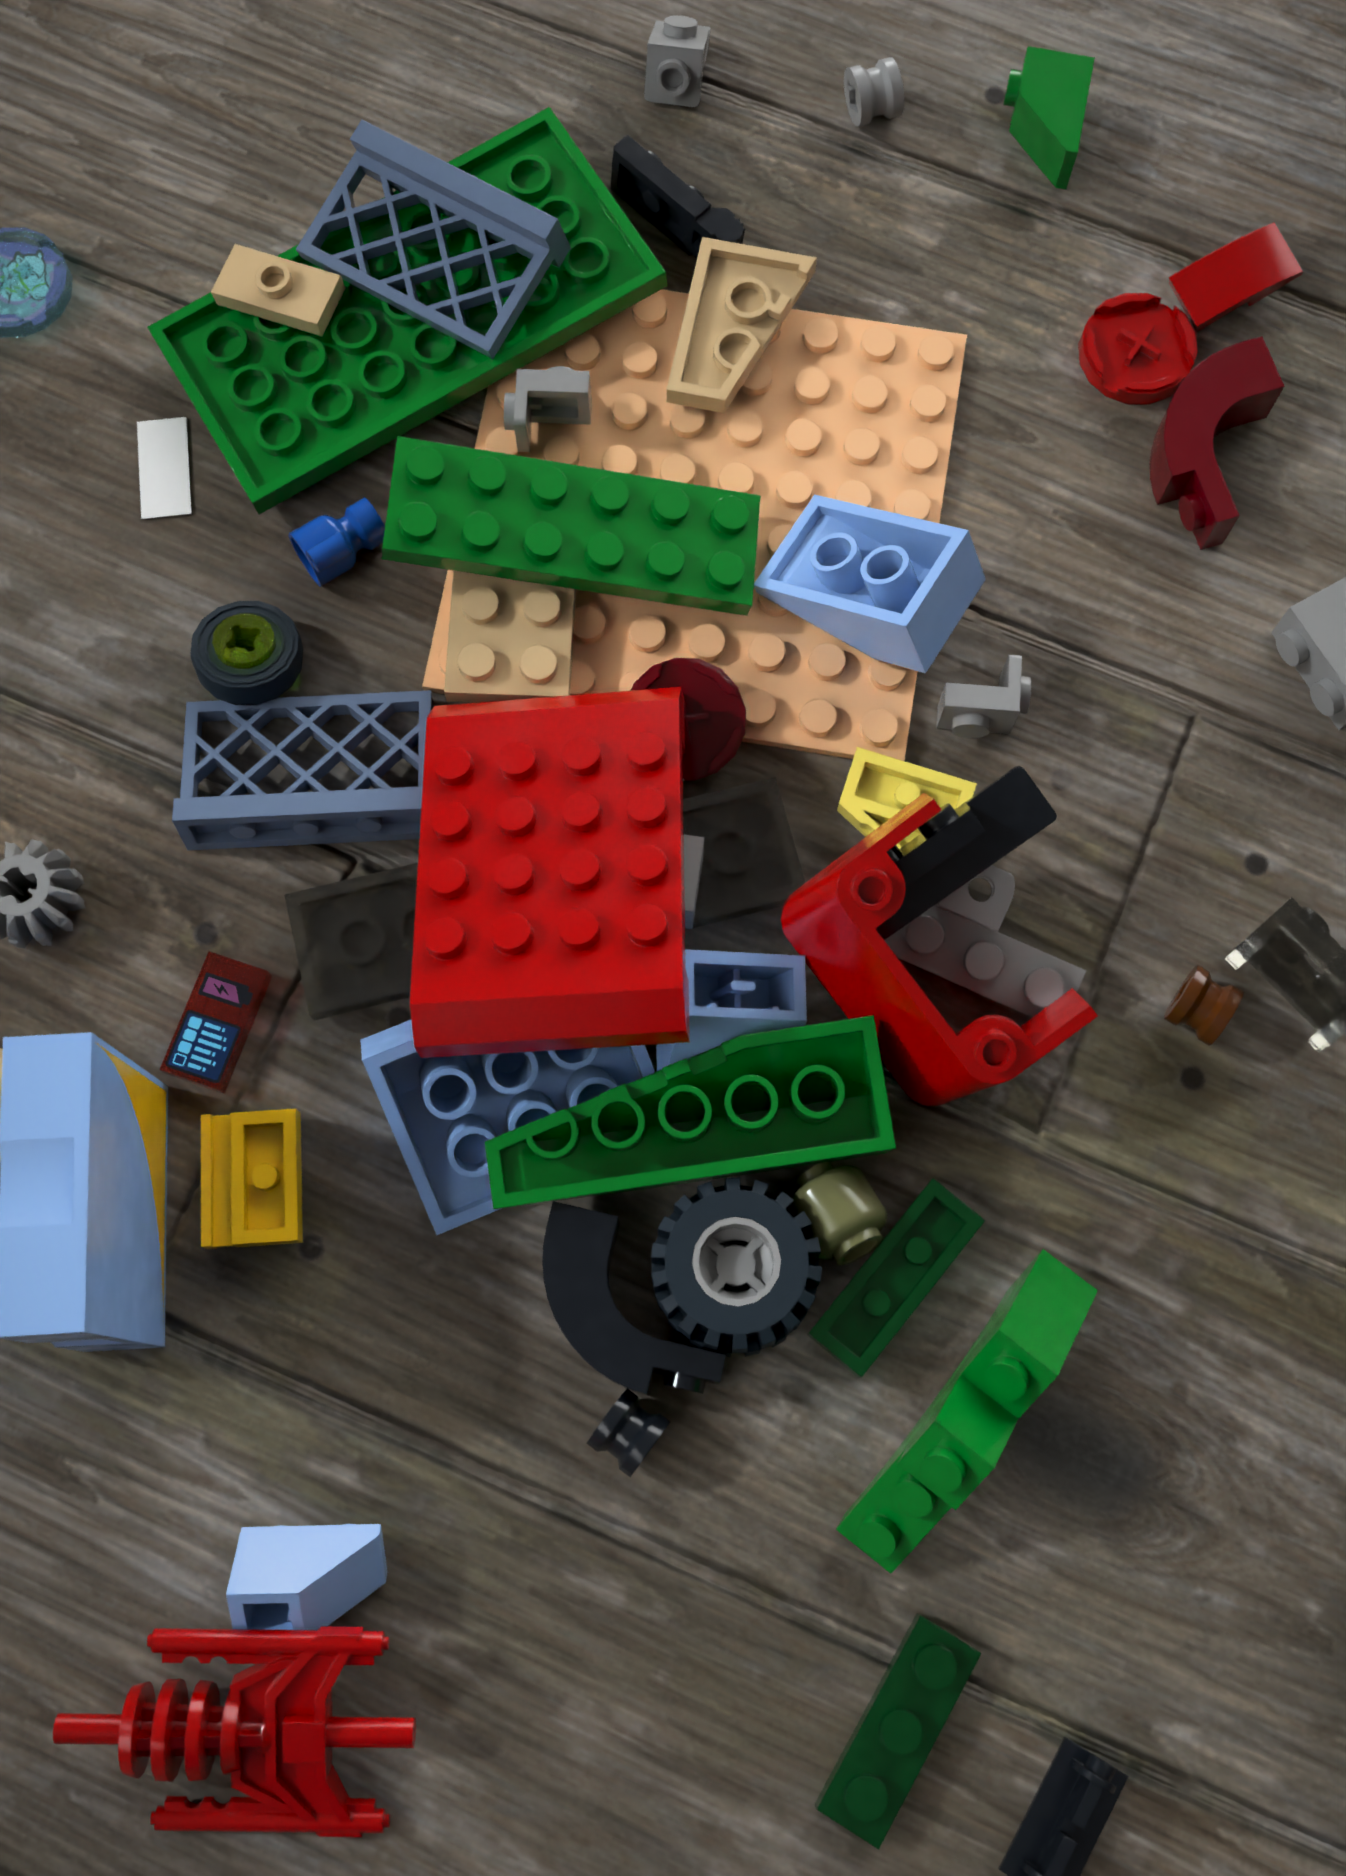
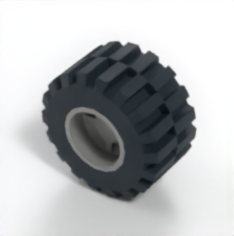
[651,1177,822,1357]

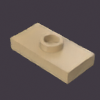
[211,244,346,336]

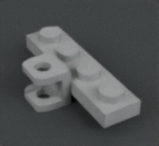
[885,865,1086,1017]

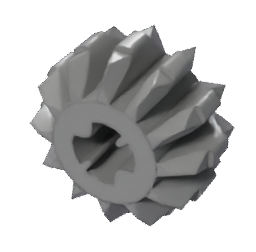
[0,839,86,949]

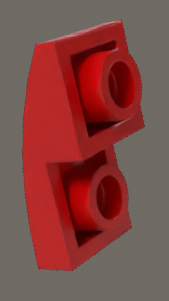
[1169,222,1303,332]

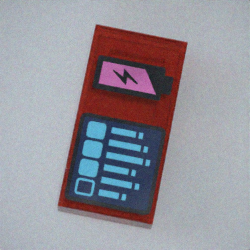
[159,951,272,1094]

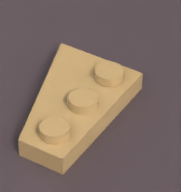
[666,237,817,413]

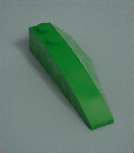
[485,1015,896,1209]

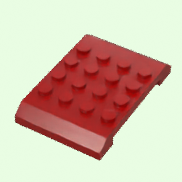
[410,687,690,1058]

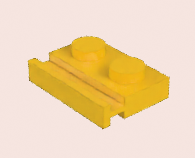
[201,1108,303,1249]

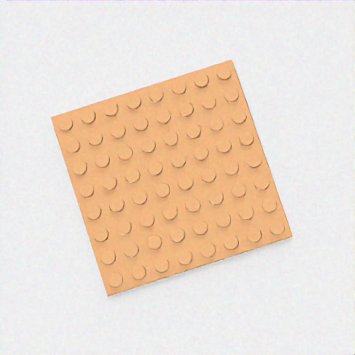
[422,289,967,761]

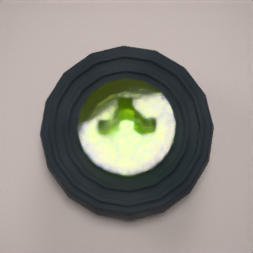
[190,601,303,705]

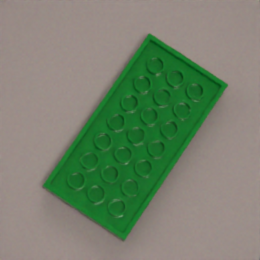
[147,107,668,515]

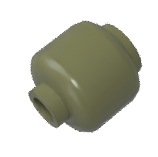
[790,1162,888,1265]

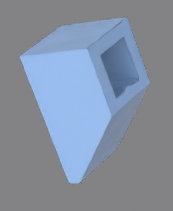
[226,1524,387,1630]

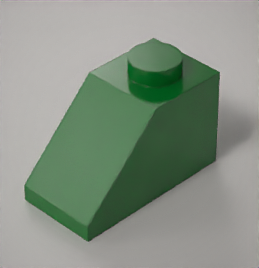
[1003,46,1095,190]

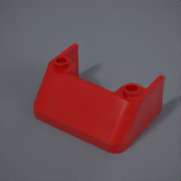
[781,793,1098,1106]

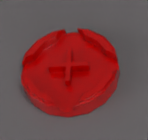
[1078,293,1198,405]

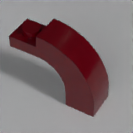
[1149,336,1285,550]

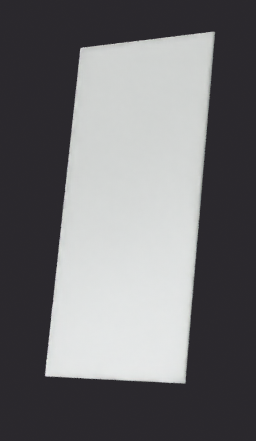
[137,417,192,519]

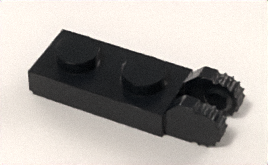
[610,135,745,259]

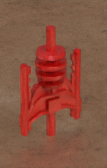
[53,1626,416,1837]

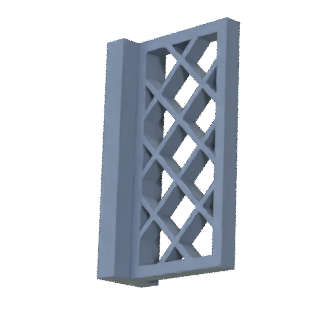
[296,120,571,359]
[172,690,433,850]

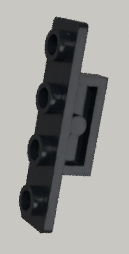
[876,766,1057,940]

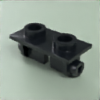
[998,1736,1129,1876]

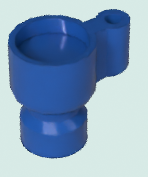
[288,497,385,587]

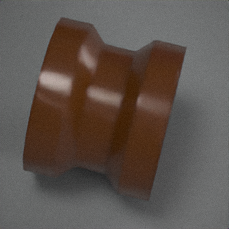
[1164,964,1244,1046]

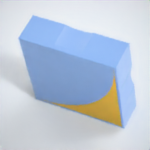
[0,1032,168,1352]

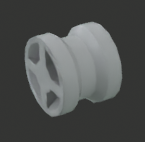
[844,57,904,127]

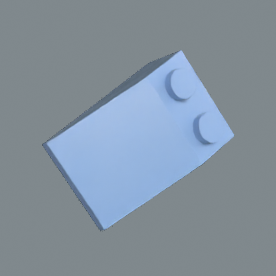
[754,495,986,674]

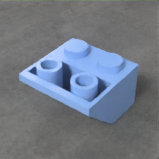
[656,949,807,1071]

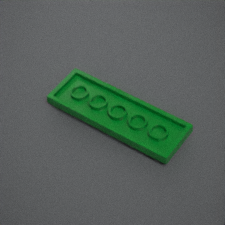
[381,436,761,616]

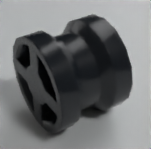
[587,1388,670,1477]

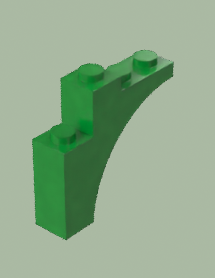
[836,1249,1098,1574]

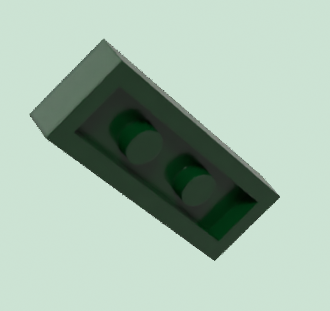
[807,1178,986,1378]
[814,1613,982,1850]

